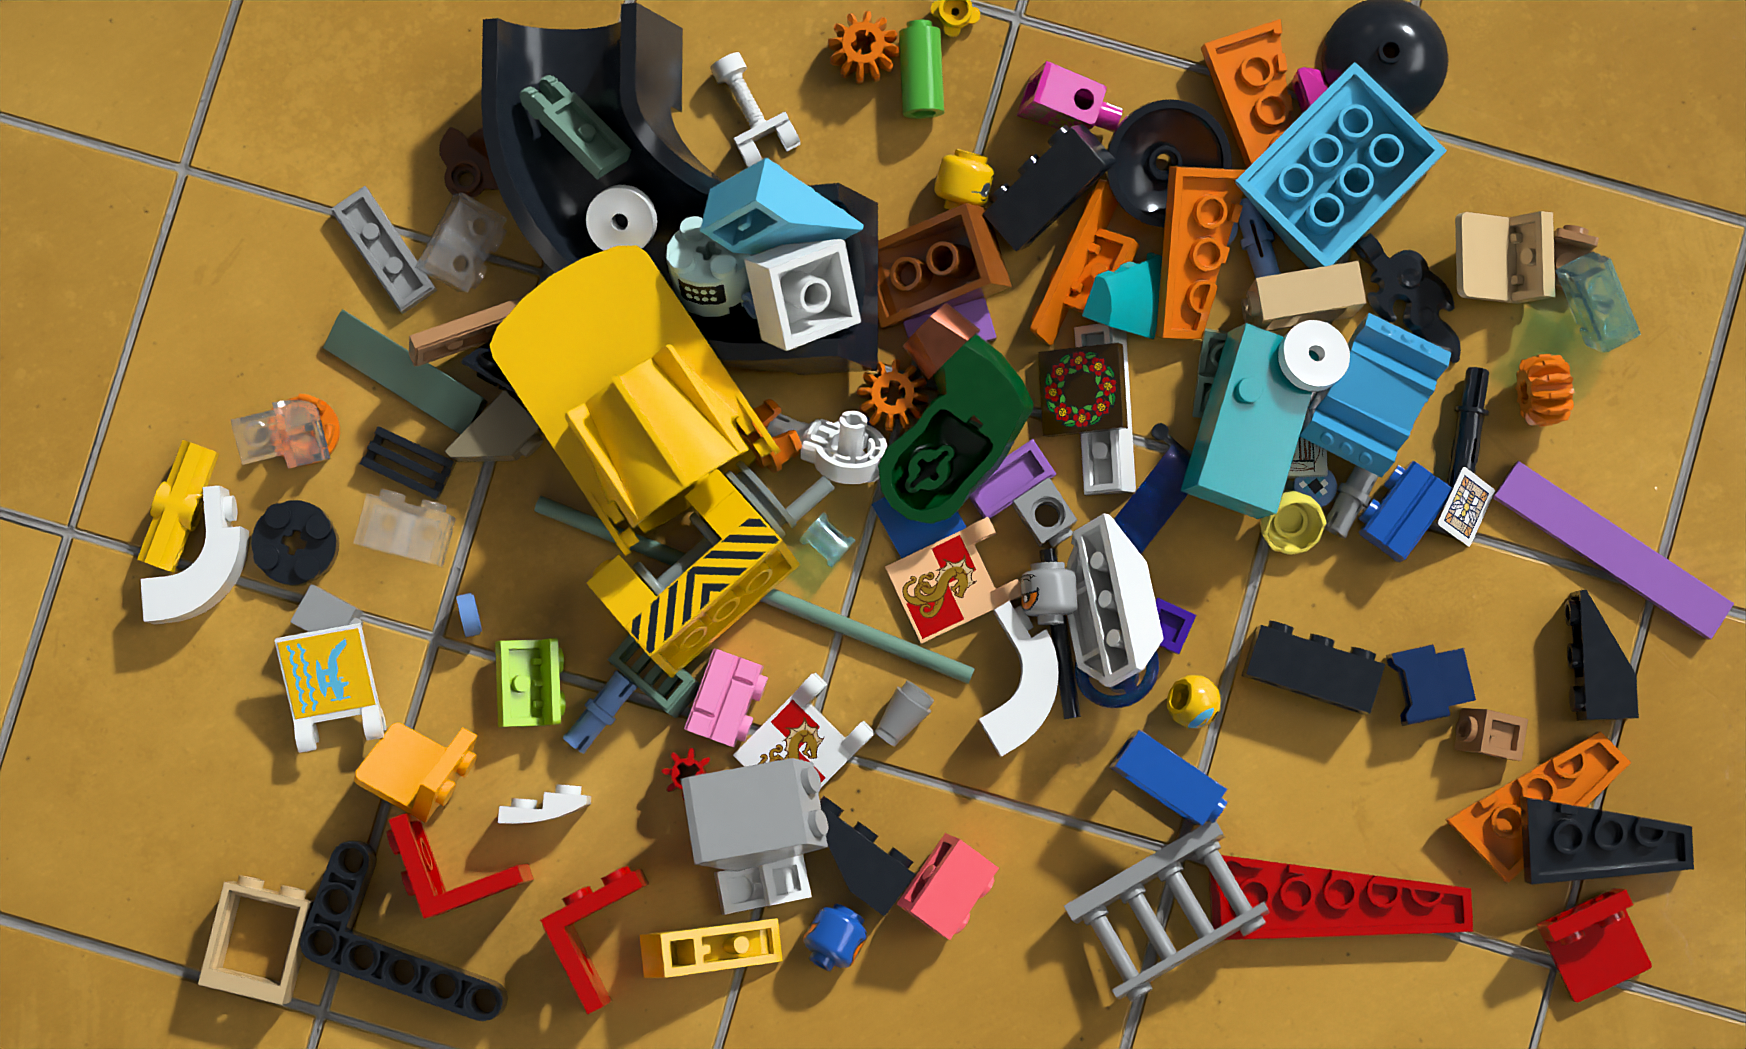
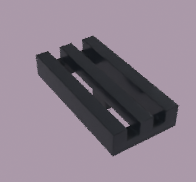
[359,426,456,501]

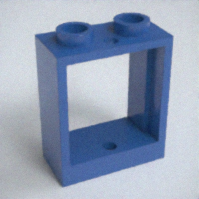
[1109,730,1227,826]

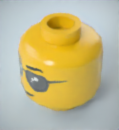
[934,149,994,210]

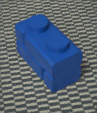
[1358,461,1453,563]

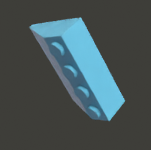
[1235,62,1447,269]

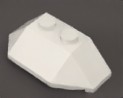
[1066,513,1163,687]

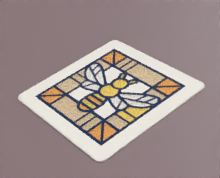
[1438,467,1495,546]

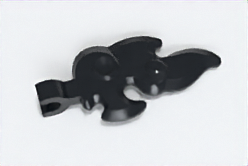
[1352,233,1461,363]

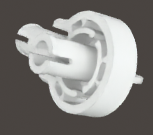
[767,411,887,484]

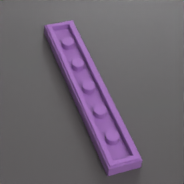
[1492,461,1734,640]

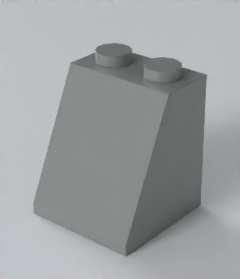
[681,758,828,872]

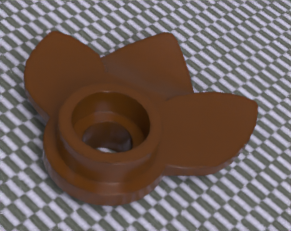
[439,127,499,200]

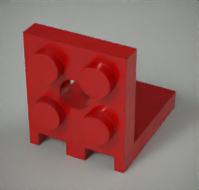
[386,813,534,919]
[540,866,649,1015]

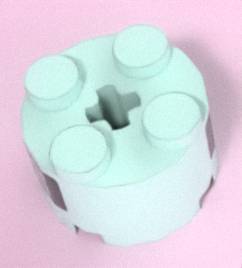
[666,216,753,317]

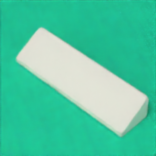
[1074,323,1136,495]

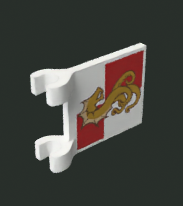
[733,672,875,787]

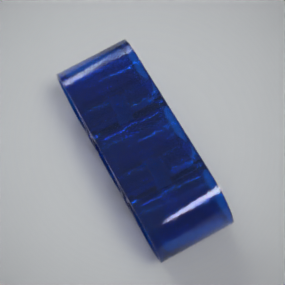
[1114,444,1191,554]

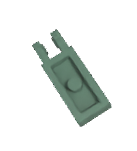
[519,74,632,179]

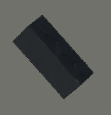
[983,124,1117,252]
[1241,620,1385,715]

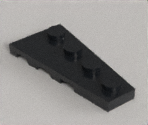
[1520,796,1694,885]

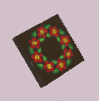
[1038,342,1128,437]

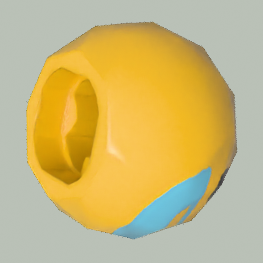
[1167,675,1221,729]

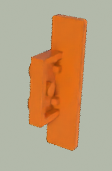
[1030,179,1140,345]

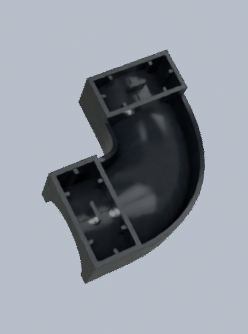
[481,2,878,375]

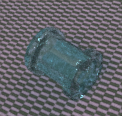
[799,512,856,568]

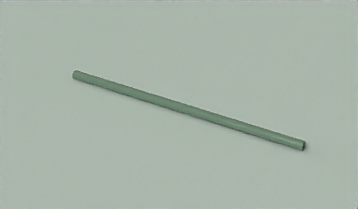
[534,496,975,684]

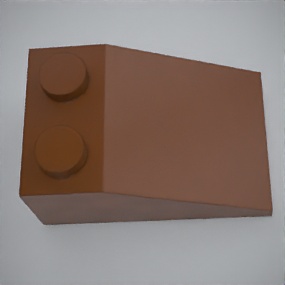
[878,203,1012,329]

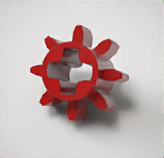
[662,747,712,801]

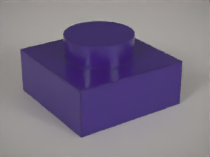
[1155,598,1196,655]

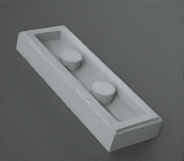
[330,186,438,314]

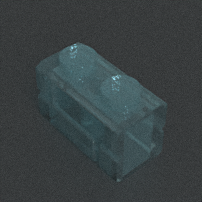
[1555,252,1641,353]

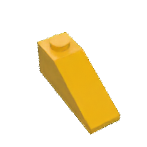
[639,918,783,978]

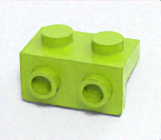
[495,638,566,727]

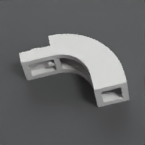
[141,486,249,624]
[978,601,1059,757]

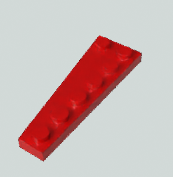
[1208,855,1474,940]

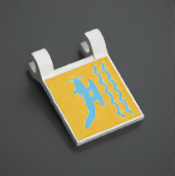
[275,623,387,753]

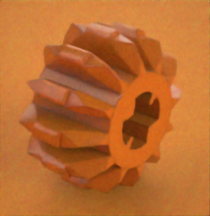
[828,10,899,84]
[1515,353,1575,426]
[857,359,929,432]

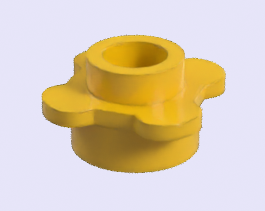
[931,0,980,37]

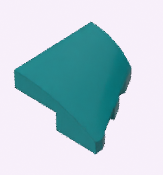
[1082,252,1162,339]

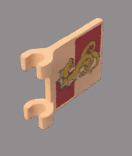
[885,517,1022,644]

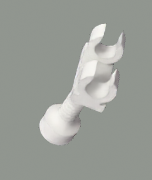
[710,52,801,167]

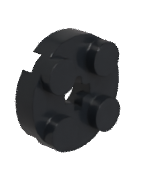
[251,500,340,586]

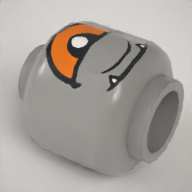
[1021,562,1078,625]

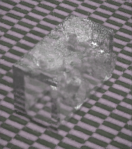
[415,193,507,293]
[353,489,456,568]

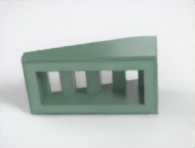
[608,634,701,718]

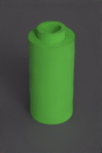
[899,20,945,119]

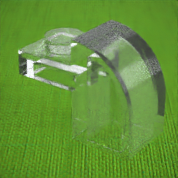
[231,400,330,469]

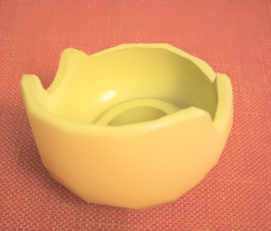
[1260,491,1326,555]

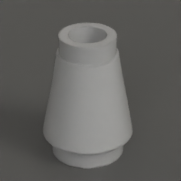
[875,681,934,746]

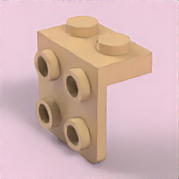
[1455,211,1555,304]

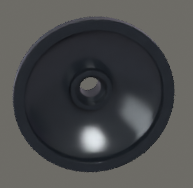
[1322,0,1448,116]
[1106,99,1232,228]

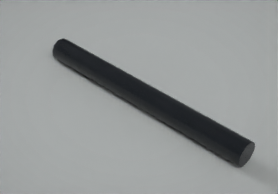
[1039,548,1081,719]

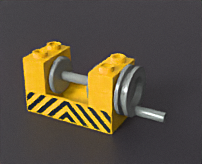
[586,460,835,678]

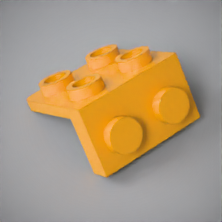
[354,723,478,823]

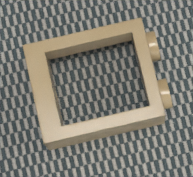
[1241,261,1366,331]
[198,875,314,1005]

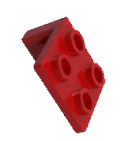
[1536,888,1652,1003]

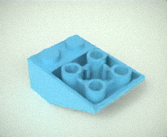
[700,158,863,255]

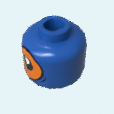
[803,904,868,972]

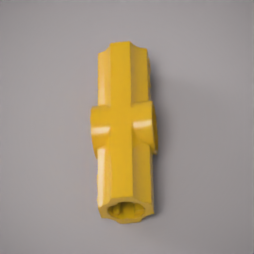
[137,440,220,573]

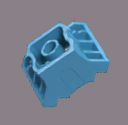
[1300,313,1451,478]

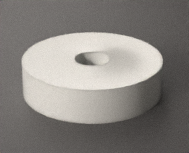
[586,185,657,251]
[1278,320,1350,391]

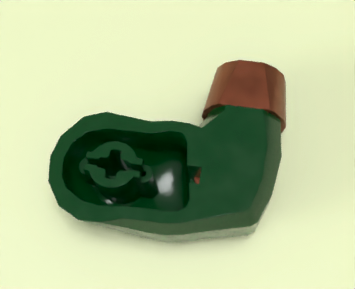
[878,303,1034,524]

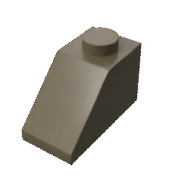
[445,390,544,462]

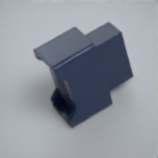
[1386,644,1476,726]

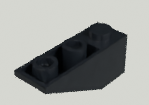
[1565,590,1639,721]
[820,795,916,917]

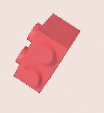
[897,833,999,940]

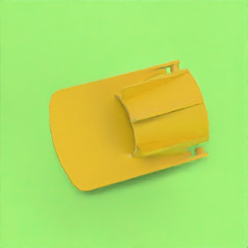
[489,245,781,556]

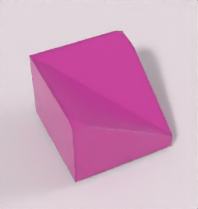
[1291,67,1328,114]

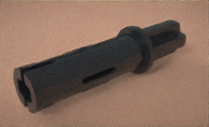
[1447,367,1489,488]

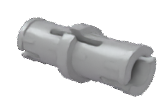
[1324,465,1379,539]

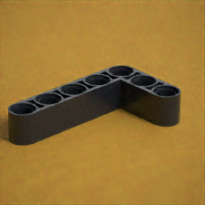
[300,841,508,1022]

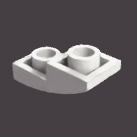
[498,784,591,824]

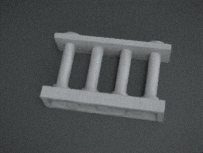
[1064,821,1270,1002]

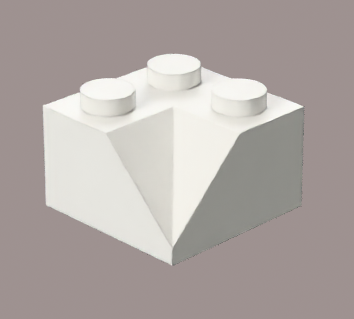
[744,239,861,351]

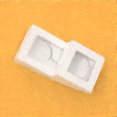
[714,855,812,915]

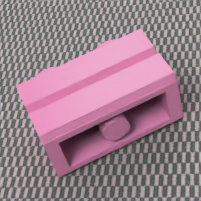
[684,648,768,748]

